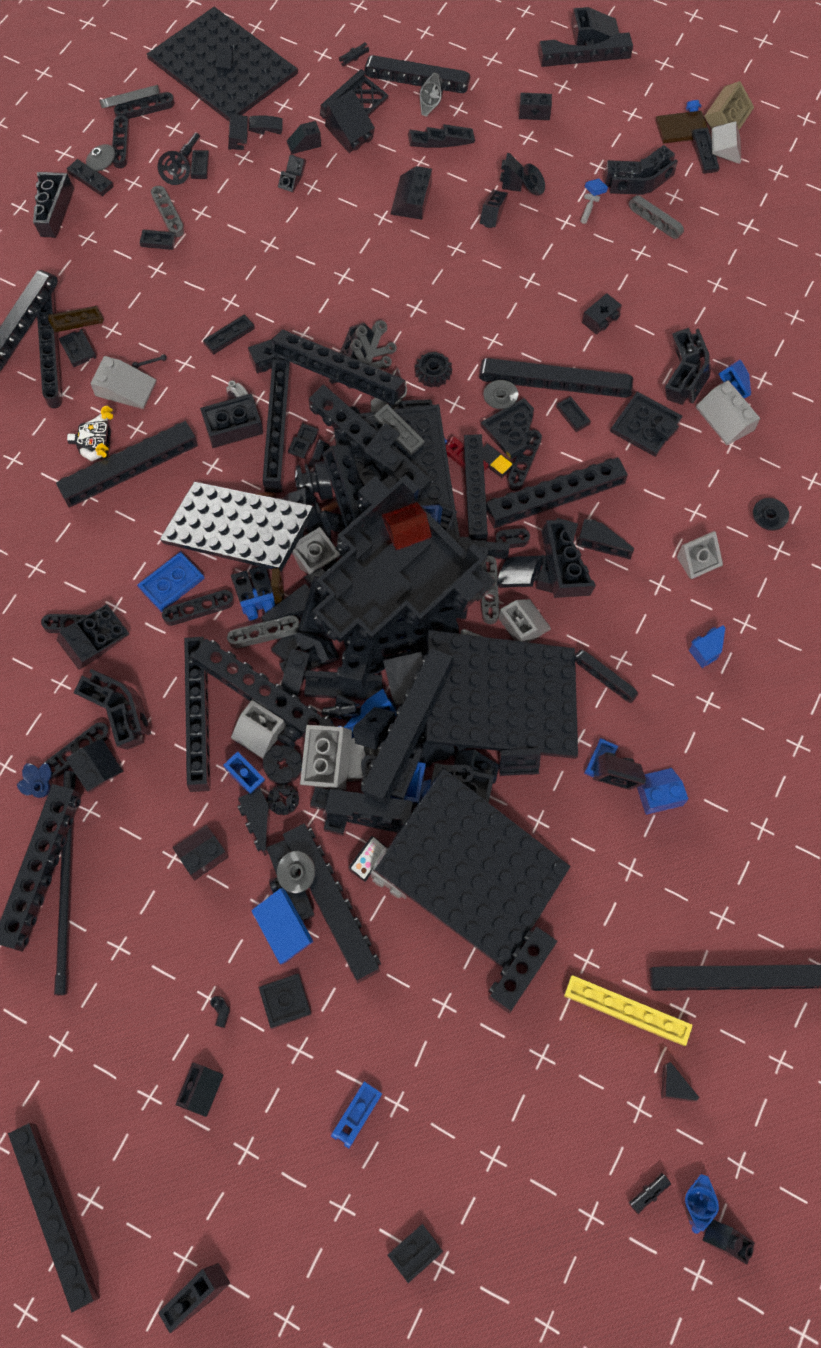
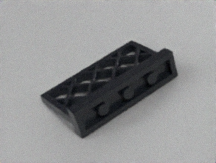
[320,69,389,119]

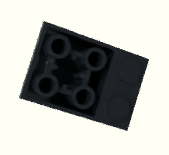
[571,7,619,46]
[56,604,130,670]

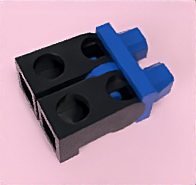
[231,567,275,621]

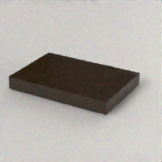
[655,111,707,144]

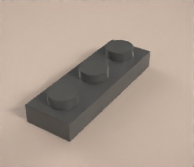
[374,404,425,455]

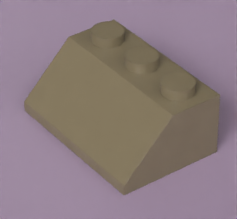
[704,81,754,130]

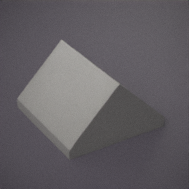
[712,121,741,164]
[292,527,341,574]
[677,531,723,579]

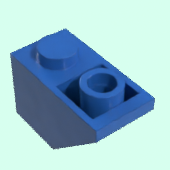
[689,625,725,668]

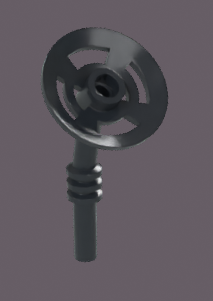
[157,133,200,185]

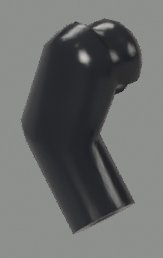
[210,996,230,1028]

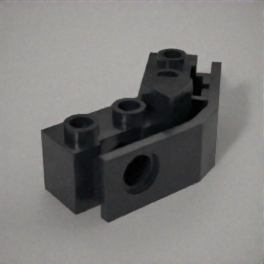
[605,145,678,195]
[665,328,711,405]
[73,669,152,750]

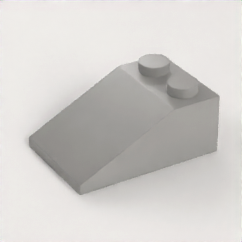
[91,356,157,409]

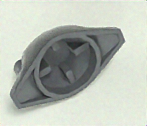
[420,72,443,116]

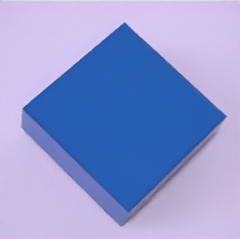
[585,178,608,196]

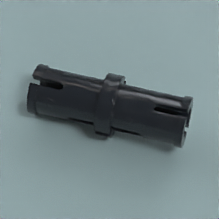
[339,42,369,67]
[322,703,361,719]
[628,1173,672,1214]

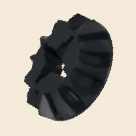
[267,783,299,815]

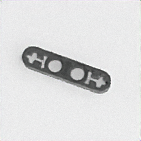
[99,85,160,108]
[151,186,184,238]
[629,195,684,239]
[481,556,499,625]
[227,616,300,649]

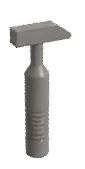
[581,194,600,224]

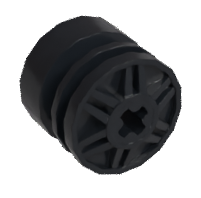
[295,461,333,500]

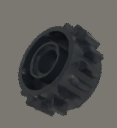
[415,352,452,388]

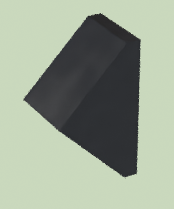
[661,1062,700,1102]

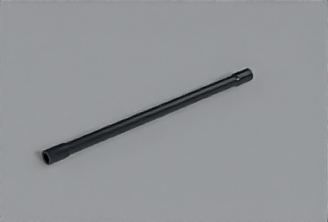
[54,771,76,996]

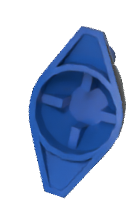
[685,1174,719,1234]

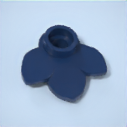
[17,763,52,798]

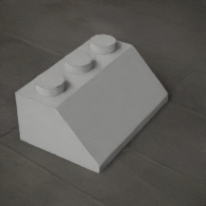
[696,380,760,445]
[300,725,352,789]

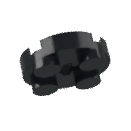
[263,745,302,785]

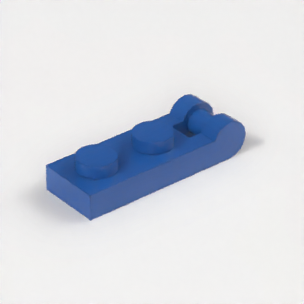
[331,1082,382,1149]

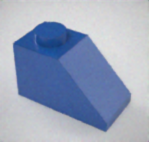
[718,359,751,399]
[223,752,265,794]

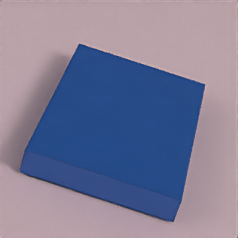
[137,551,205,612]
[251,888,314,965]

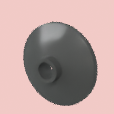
[86,144,115,171]
[483,380,518,409]
[277,851,315,893]

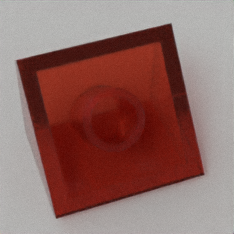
[382,502,432,550]

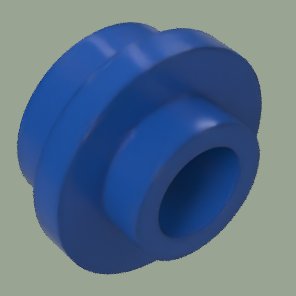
[685,100,701,112]

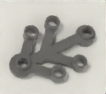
[350,320,397,368]

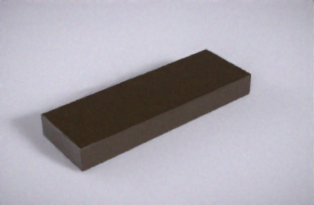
[48,306,104,333]
[271,569,284,606]

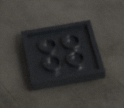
[610,391,683,457]

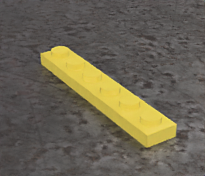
[564,975,692,1046]

